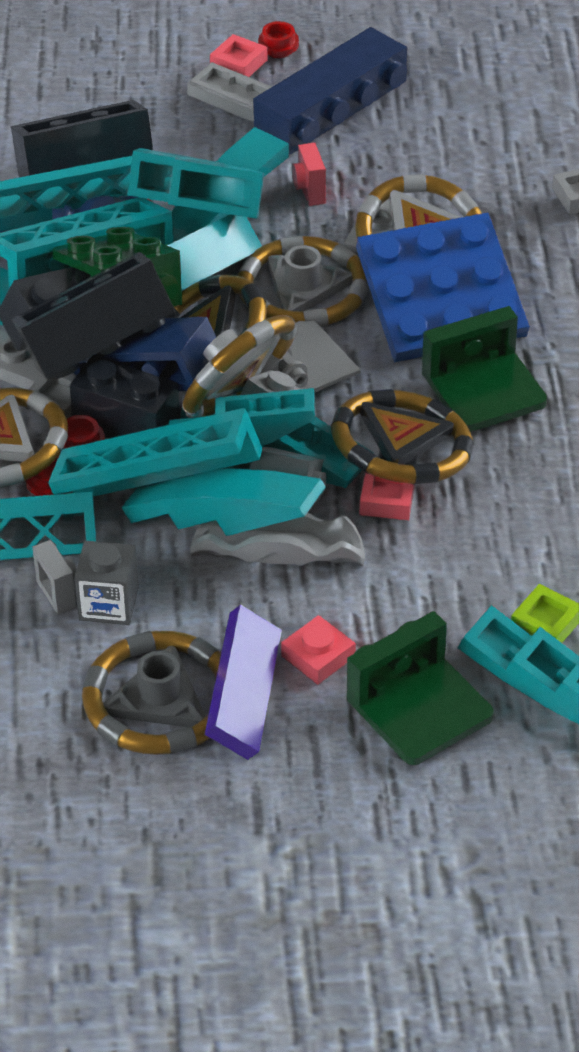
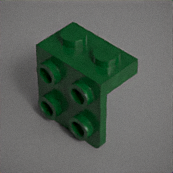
[53,227,182,307]
[422,306,547,432]
[347,611,494,765]

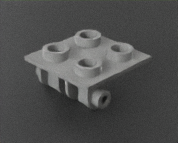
[243,320,361,393]

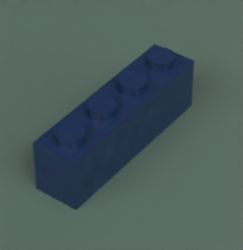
[253,27,407,155]

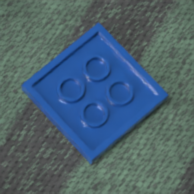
[356,212,530,363]

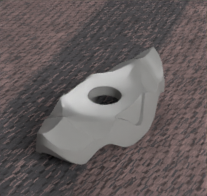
[190,512,365,566]

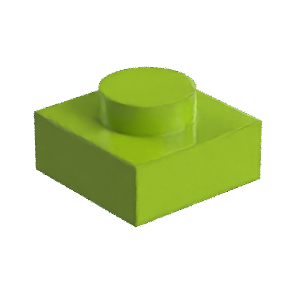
[511,584,579,643]

